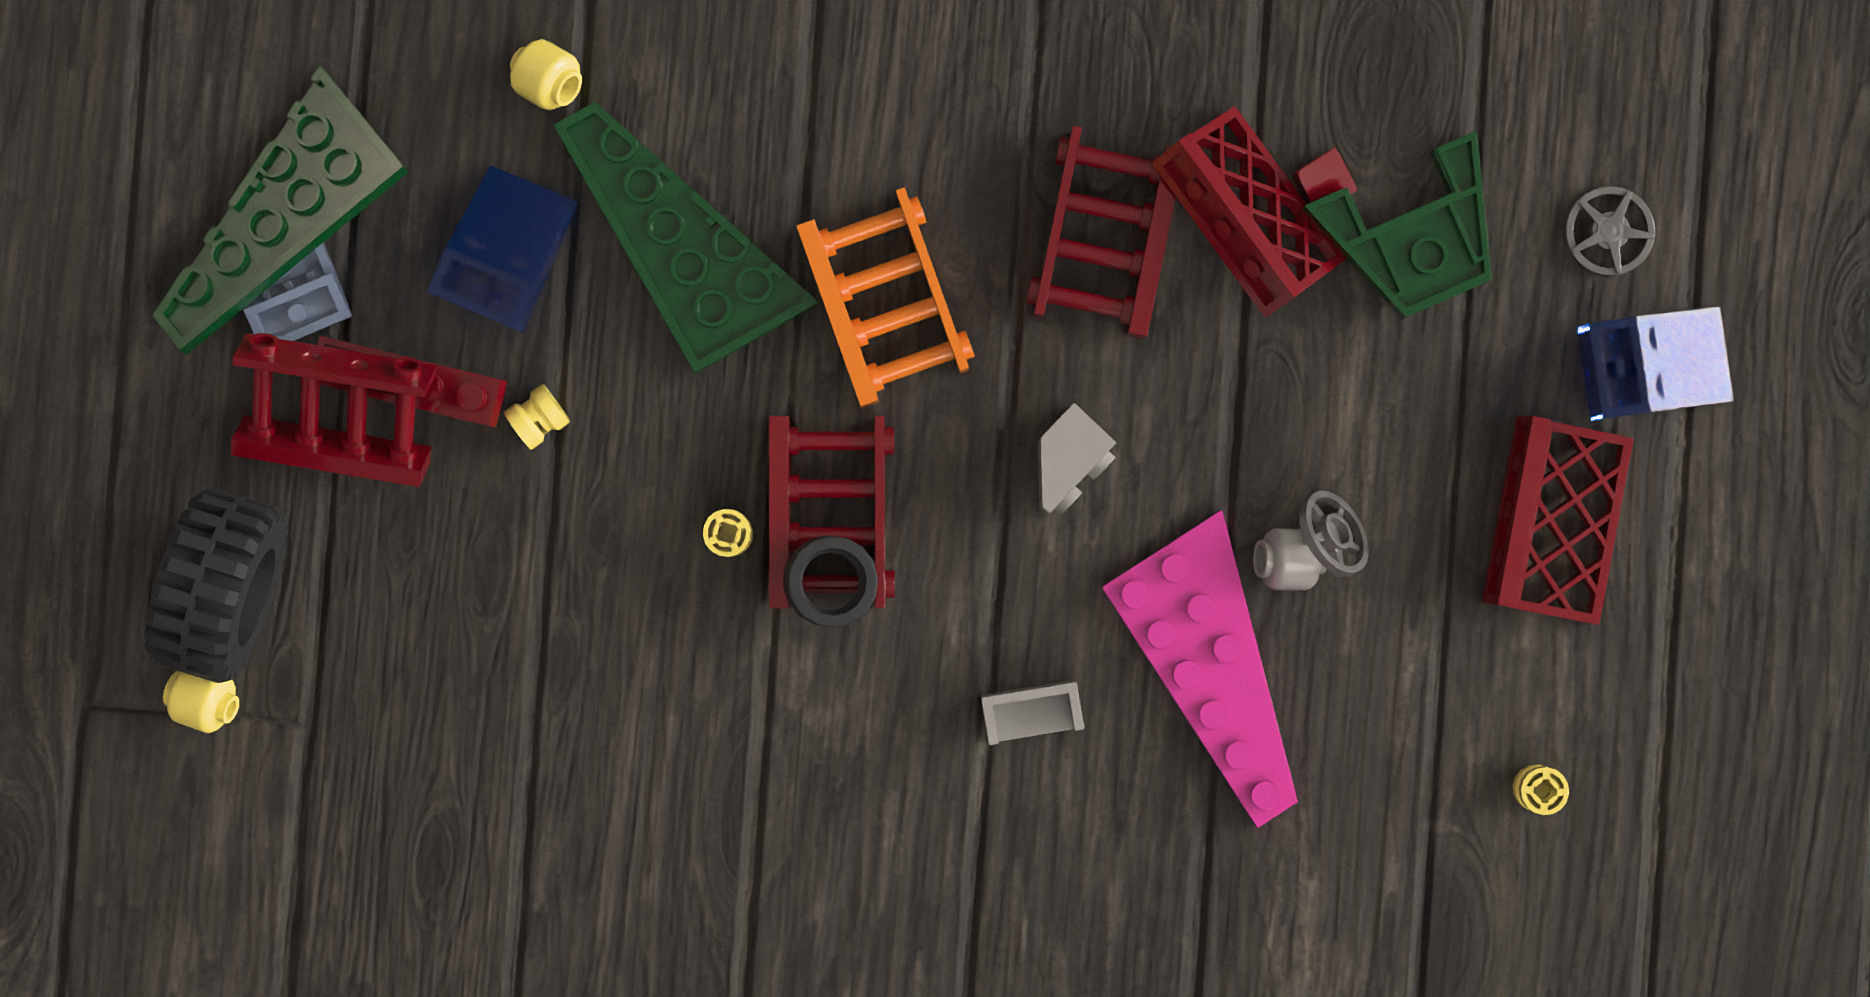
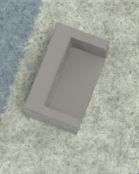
[981,680,1084,745]

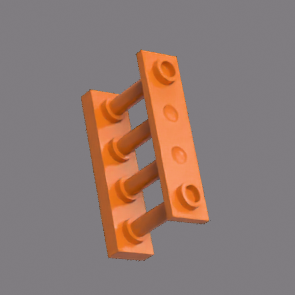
[797,187,975,408]

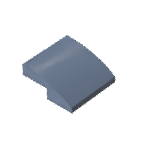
[243,242,352,341]

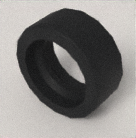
[783,535,878,628]

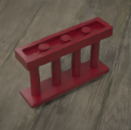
[1026,126,1176,340]
[231,333,437,487]
[769,416,895,608]

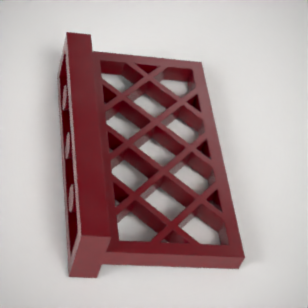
[1152,106,1347,318]
[1482,416,1634,625]

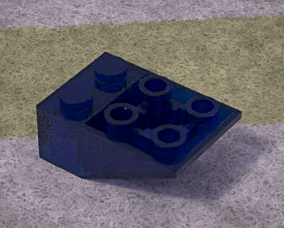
[427,165,578,333]
[1577,307,1733,421]

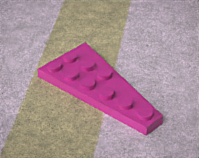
[1101,510,1298,828]

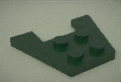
[1302,130,1492,319]

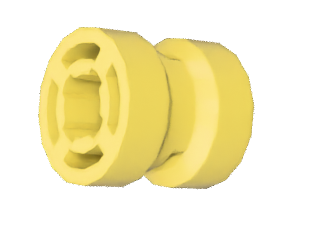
[504,384,570,450]
[703,509,753,557]
[1512,764,1569,815]

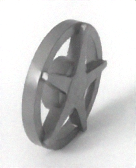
[1564,186,1655,276]
[1299,491,1369,577]

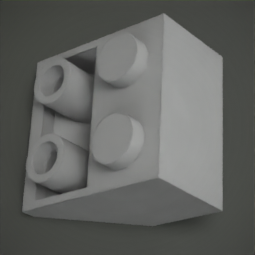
[1038,403,1117,515]

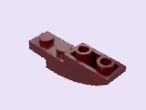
[317,336,507,428]

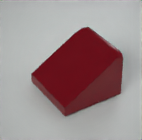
[1292,147,1358,203]

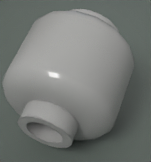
[1253,528,1327,591]

